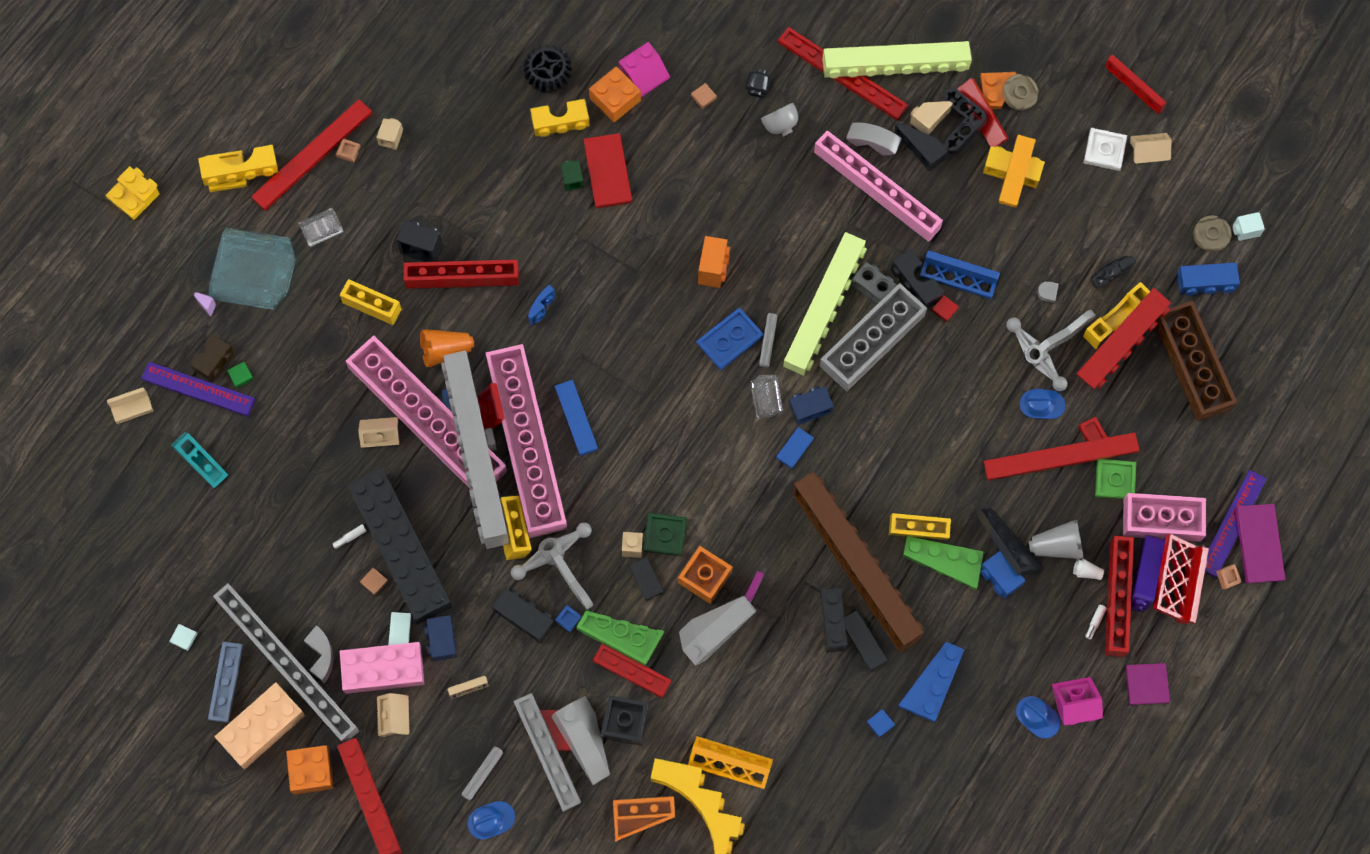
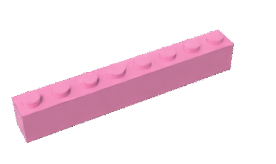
[814,130,943,242]

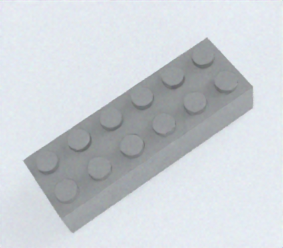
[820,283,927,391]

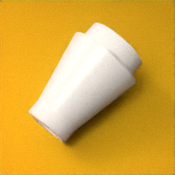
[1073,559,1104,580]

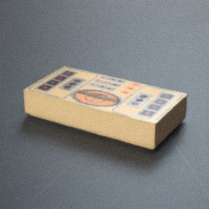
[448,676,489,699]

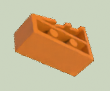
[613,796,675,842]

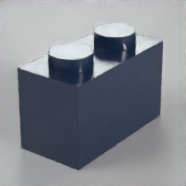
[789,386,834,425]
[424,615,457,661]

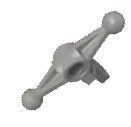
[1006,310,1096,391]
[511,523,593,610]

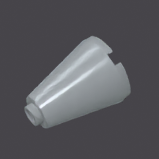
[1029,520,1083,559]

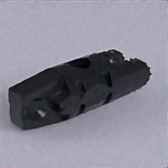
[1090,255,1136,288]

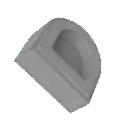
[1038,282,1059,303]
[485,428,497,451]

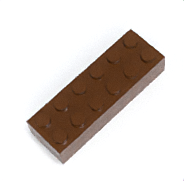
[1156,301,1237,422]

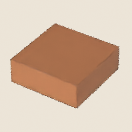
[691,83,717,109]
[336,139,361,163]
[1216,564,1242,589]
[360,568,388,596]

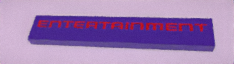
[141,362,255,417]
[1205,470,1267,578]

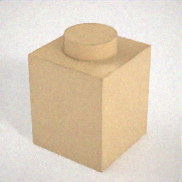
[377,118,403,150]
[622,532,643,558]

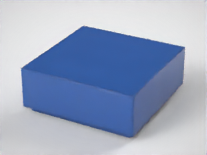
[555,605,582,633]
[867,709,895,738]

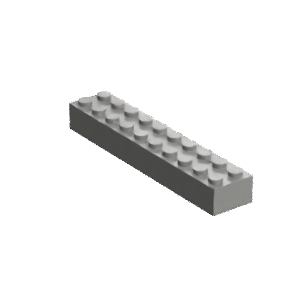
[441,351,510,549]

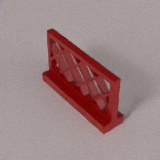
[1153,534,1209,624]

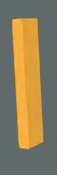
[998,135,1036,208]

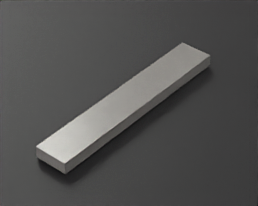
[513,693,581,811]

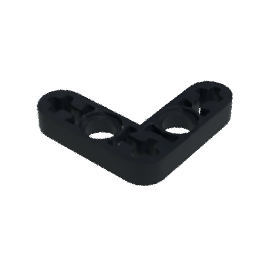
[943,88,988,155]

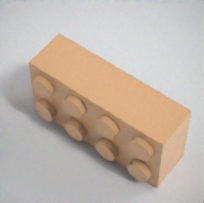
[215,683,305,770]

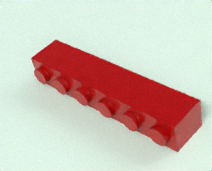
[404,260,519,289]
[1076,288,1171,390]
[1105,536,1134,657]
[337,738,402,854]

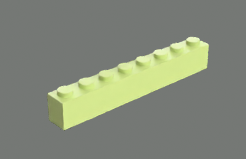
[822,41,972,78]
[783,232,867,376]

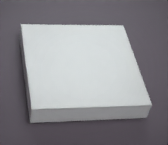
[1084,128,1127,171]

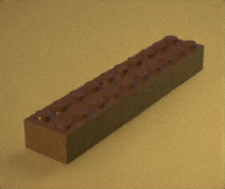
[792,472,924,654]

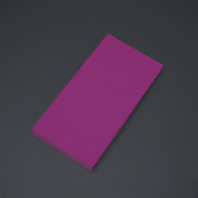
[1235,504,1285,584]

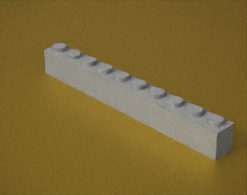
[213,584,359,743]

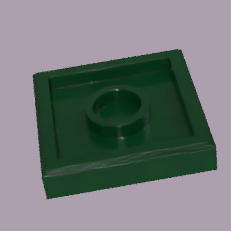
[643,513,687,556]

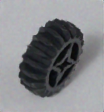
[523,44,573,93]

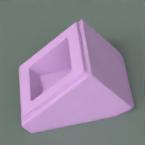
[194,292,216,316]

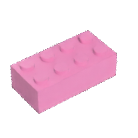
[1123,493,1206,542]
[340,642,425,694]

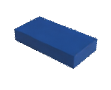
[776,427,814,469]

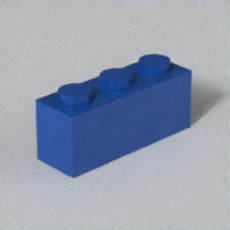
[1177,263,1240,296]

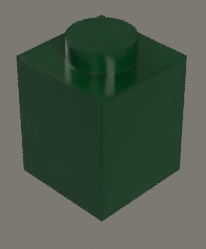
[561,160,584,191]

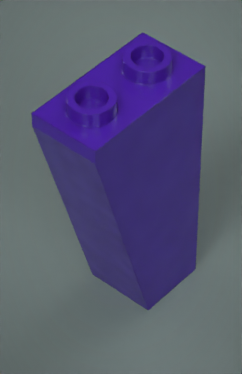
[1131,536,1165,612]

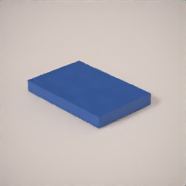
[696,307,764,371]

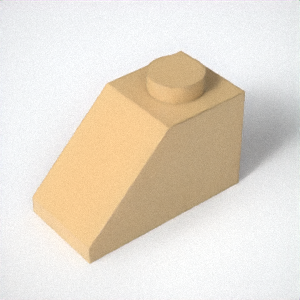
[910,101,953,135]

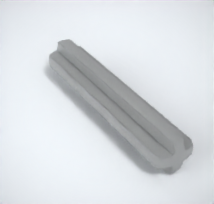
[759,313,777,367]
[462,747,503,800]

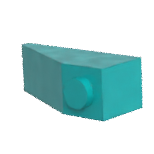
[171,432,228,488]

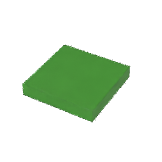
[1095,459,1136,500]

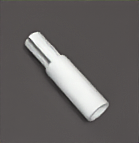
[333,524,367,549]
[1085,605,1107,639]

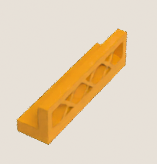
[688,736,773,789]

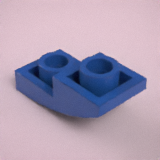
[528,285,555,325]

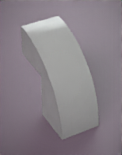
[846,123,901,156]
[304,625,334,684]

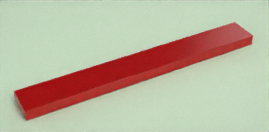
[778,27,908,121]
[251,100,372,211]
[983,433,1140,481]

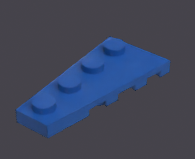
[898,642,964,722]

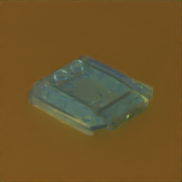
[208,227,296,309]

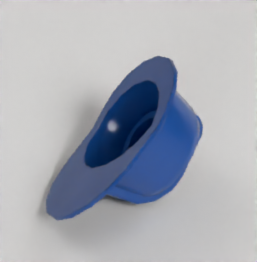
[1020,388,1066,419]
[1016,696,1060,739]
[467,801,515,840]

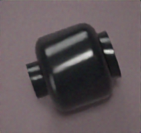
[745,69,771,98]

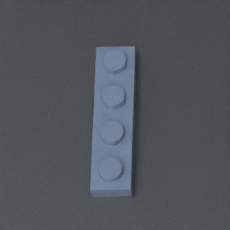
[208,642,243,723]

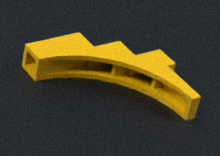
[651,759,745,854]

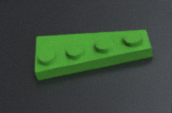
[903,536,984,590]
[576,611,664,666]

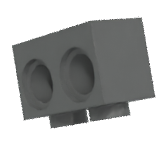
[851,262,896,304]

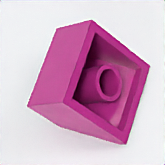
[619,42,670,97]
[1052,677,1103,725]

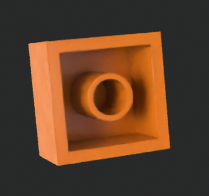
[589,66,641,123]
[698,236,730,288]
[678,546,733,604]
[286,745,334,795]

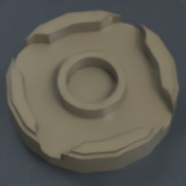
[1002,74,1038,111]
[1193,216,1232,252]

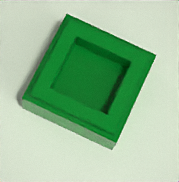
[227,362,254,388]

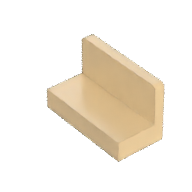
[1130,133,1171,163]
[107,388,154,424]
[359,417,399,448]
[377,693,409,737]

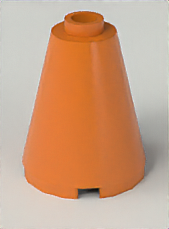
[420,329,474,367]

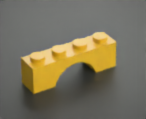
[198,145,278,186]
[1083,282,1150,350]

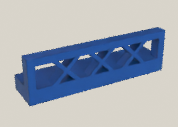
[920,250,1000,299]

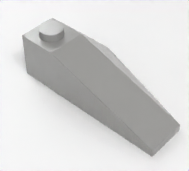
[679,596,756,665]
[551,696,610,785]

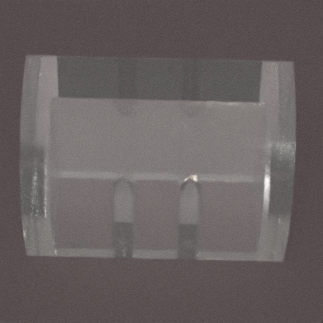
[298,208,344,247]
[750,375,783,419]

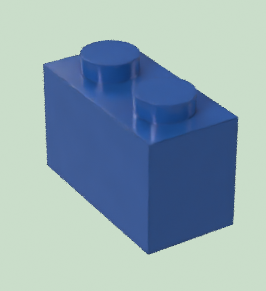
[981,551,1025,599]

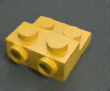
[105,166,159,220]

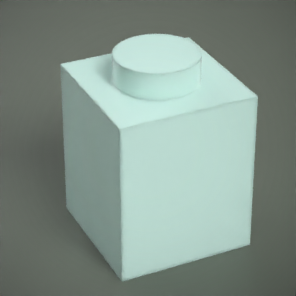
[1233,212,1265,241]

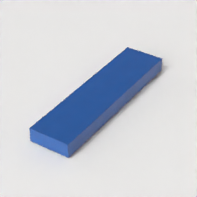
[555,380,598,456]

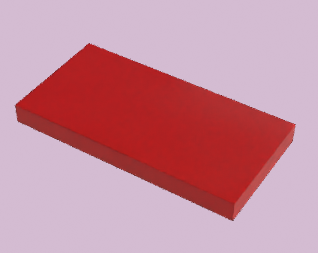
[584,133,632,209]

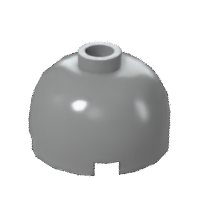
[761,103,798,136]

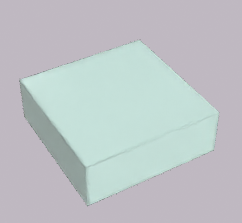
[169,624,197,651]

